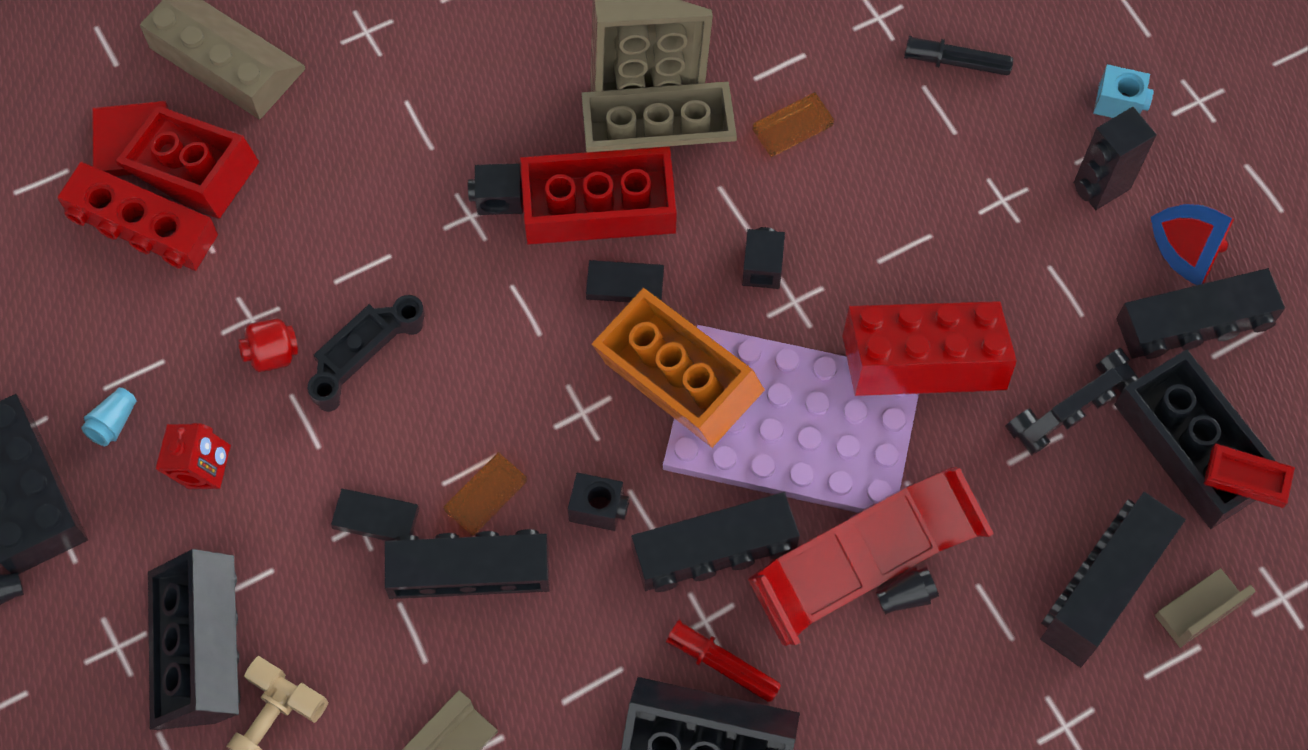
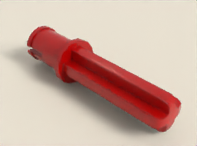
[666,620,781,702]

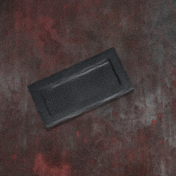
[586,260,664,302]
[331,488,419,541]

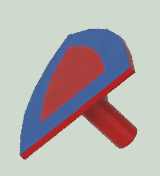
[1151,204,1234,285]

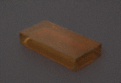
[752,92,834,157]
[443,452,527,536]

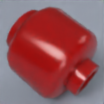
[238,318,298,372]

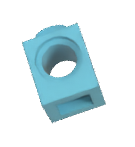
[1093,64,1154,118]

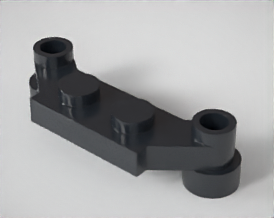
[307,295,425,412]
[1005,348,1139,456]

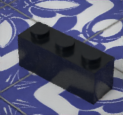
[1073,107,1157,210]

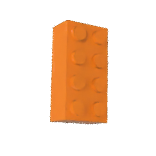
[592,288,765,448]

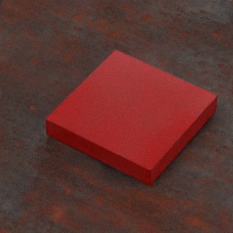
[92,101,169,176]

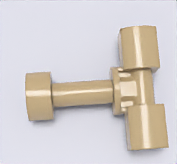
[226,656,329,750]

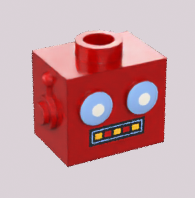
[155,423,231,489]

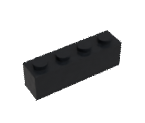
[1116,268,1285,359]
[631,492,800,592]
[385,529,550,599]

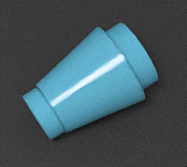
[81,387,137,446]

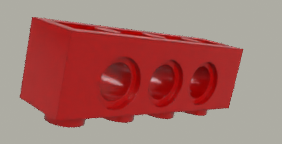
[57,162,218,271]

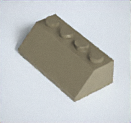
[140,0,305,120]
[582,81,737,152]

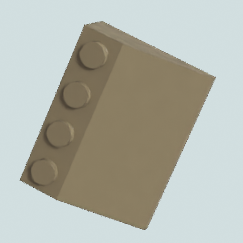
[590,0,713,92]

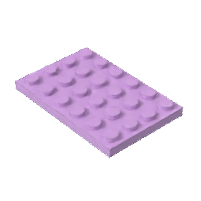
[663,325,919,513]

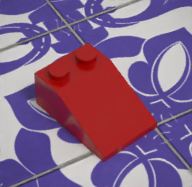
[116,105,259,219]

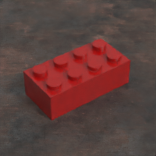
[520,146,677,245]
[842,301,1017,396]

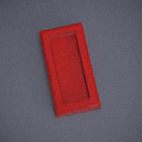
[1204,444,1295,508]

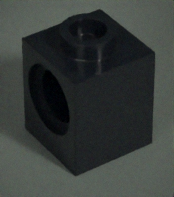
[468,163,522,215]
[742,227,785,289]
[568,472,630,531]

